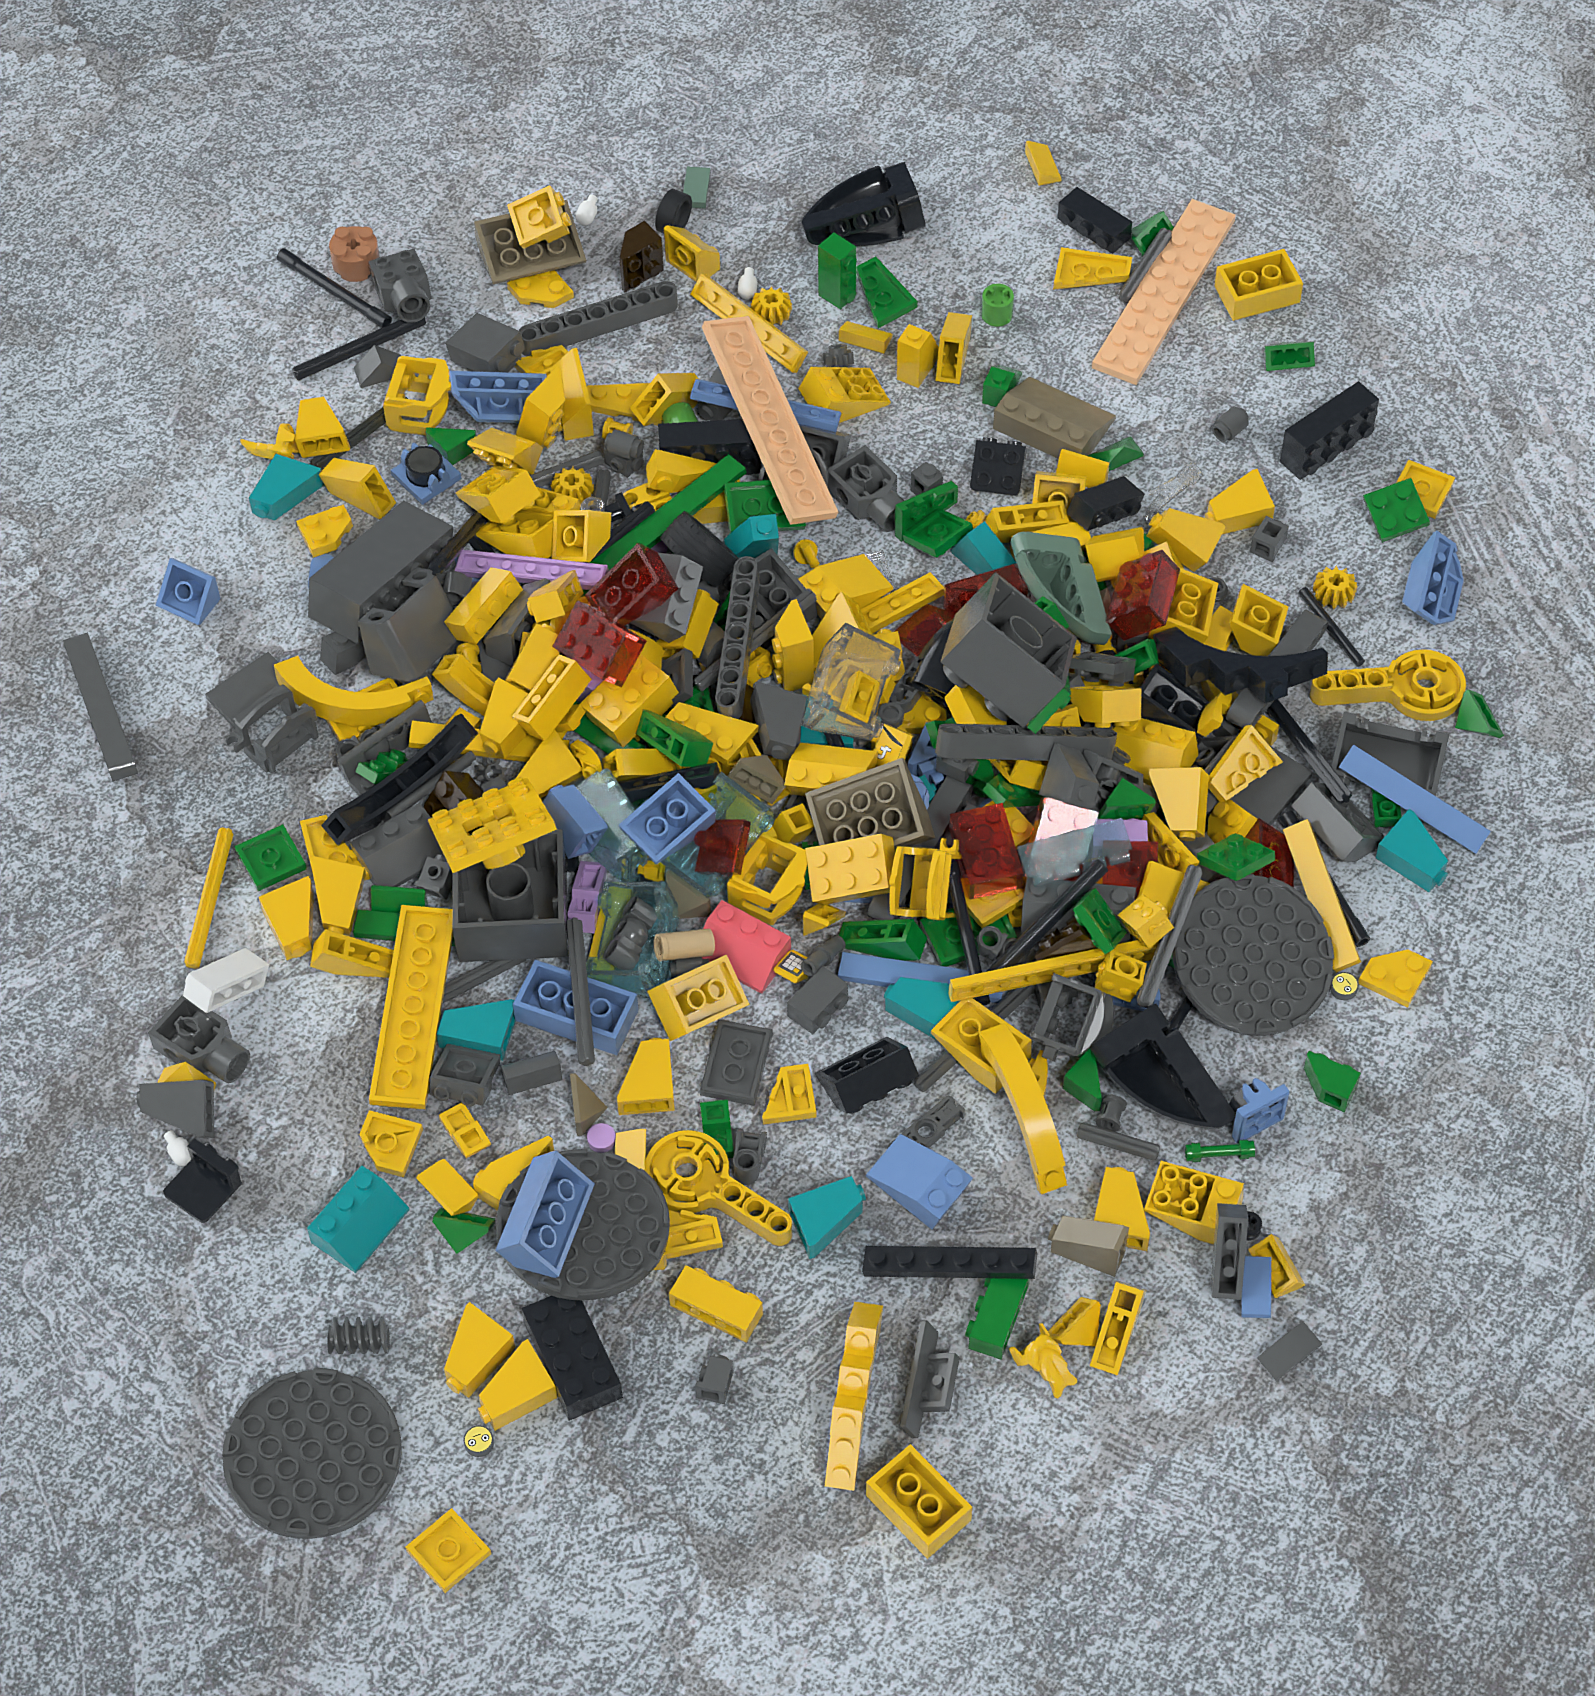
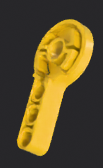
[1309,650,1466,721]
[645,1130,793,1246]

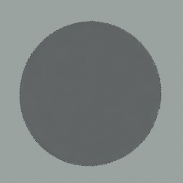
[1172,874,1334,1036]
[496,1149,670,1300]
[222,1368,402,1539]

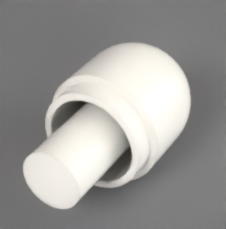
[575,195,598,226]
[738,267,758,300]
[164,1130,191,1167]

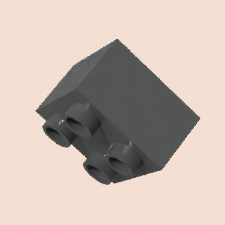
[941,572,1077,728]
[452,829,568,962]

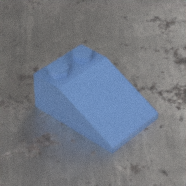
[618,773,716,864]
[866,1134,973,1230]

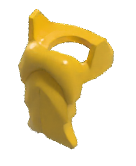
[240,423,300,460]
[1009,1323,1078,1399]

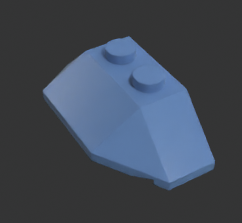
[449,371,547,423]
[1402,531,1464,625]

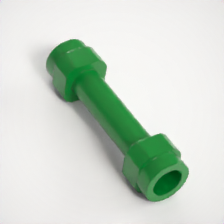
[1185,1139,1255,1163]

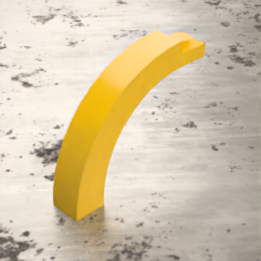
[1200,605,1279,746]
[432,653,586,739]
[274,656,434,726]
[978,1023,1067,1195]

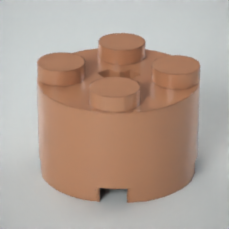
[329,226,380,282]

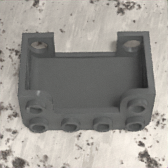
[358,567,457,683]

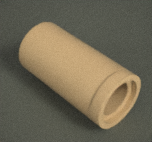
[654,929,715,961]

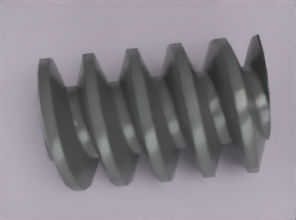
[327,1317,390,1354]

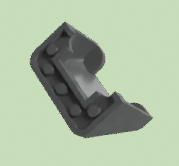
[1332,712,1449,796]

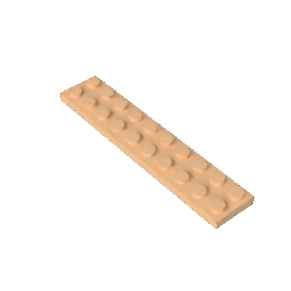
[1092,199,1236,385]
[702,316,838,525]

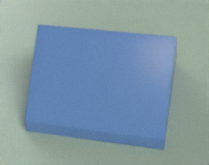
[155,558,221,625]

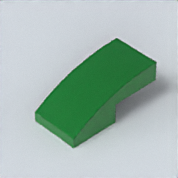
[700,1099,734,1160]

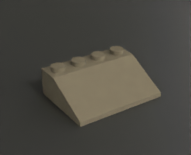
[474,200,586,284]
[993,377,1116,459]
[805,758,935,852]

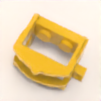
[383,356,451,436]
[727,833,807,925]
[889,838,961,920]

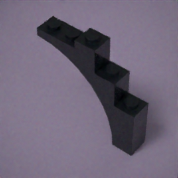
[1153,627,1328,703]
[321,713,478,846]

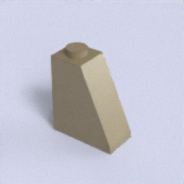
[1048,1216,1129,1277]

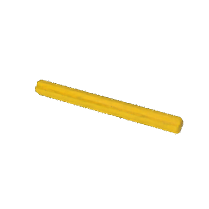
[184,827,233,969]

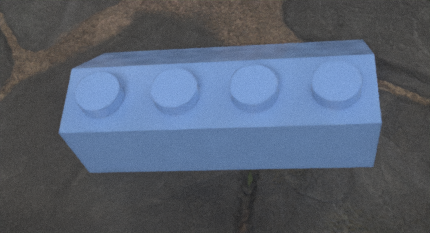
[495,1150,595,1278]

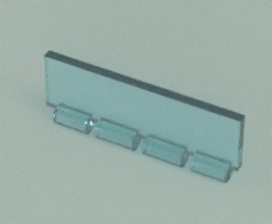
[576,768,639,863]
[1017,818,1132,887]

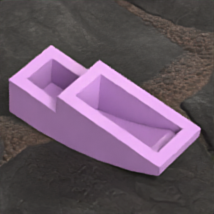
[568,861,607,933]

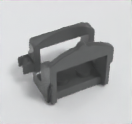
[226,684,319,773]
[1030,973,1114,1062]

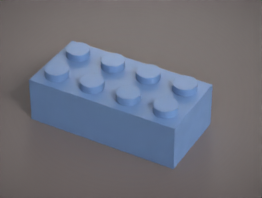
[513,960,639,1055]

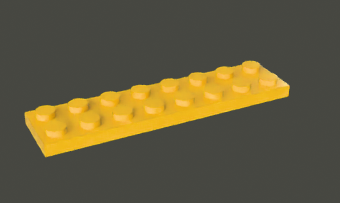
[369,905,453,1110]

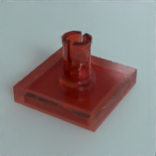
[694,819,751,875]
[1102,841,1158,896]

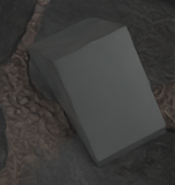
[354,345,401,388]

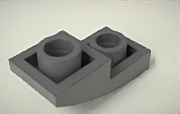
[1257,1321,1322,1381]

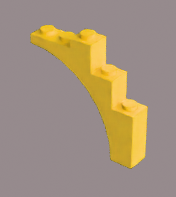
[825,1302,883,1491]

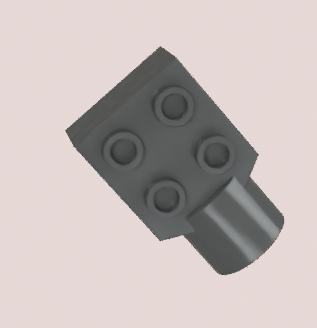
[368,248,432,322]
[827,445,905,532]
[1082,749,1160,820]
[148,995,250,1084]

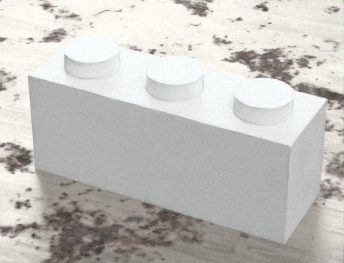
[183,948,269,1013]

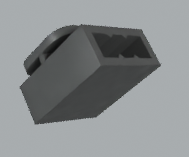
[445,313,526,373]

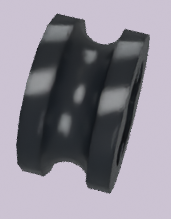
[1246,1211,1262,1241]

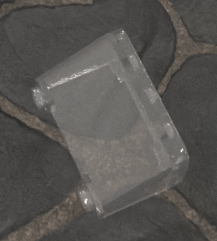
[801,623,901,741]

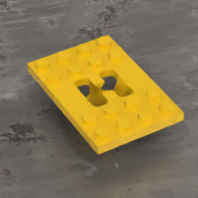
[428,778,557,873]

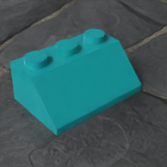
[307,1165,410,1273]

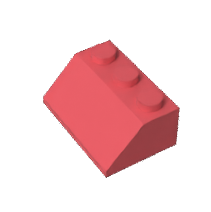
[702,900,791,994]

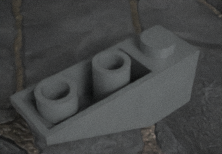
[320,632,366,675]

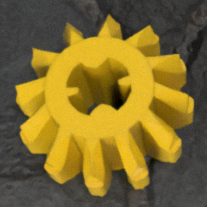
[751,286,792,325]
[551,466,594,507]
[1313,565,1357,610]

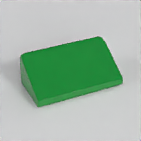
[1114,639,1159,675]
[371,885,428,913]

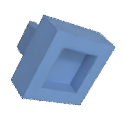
[918,758,946,791]

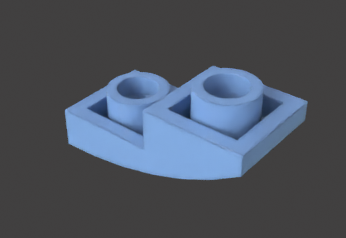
[1242,1256,1271,1318]

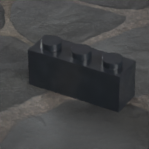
[1057,187,1133,254]
[1066,476,1145,531]

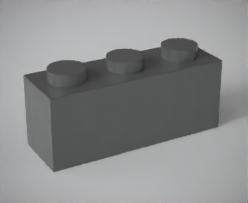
[1211,1203,1248,1300]

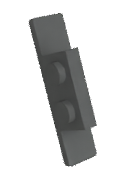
[900,1320,960,1439]

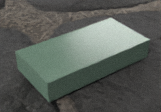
[683,166,711,208]

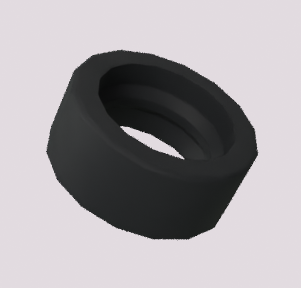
[655,189,692,234]

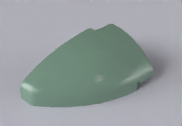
[1011,532,1112,645]

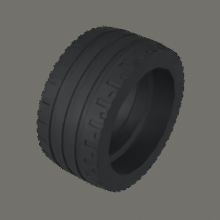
[660,511,739,588]

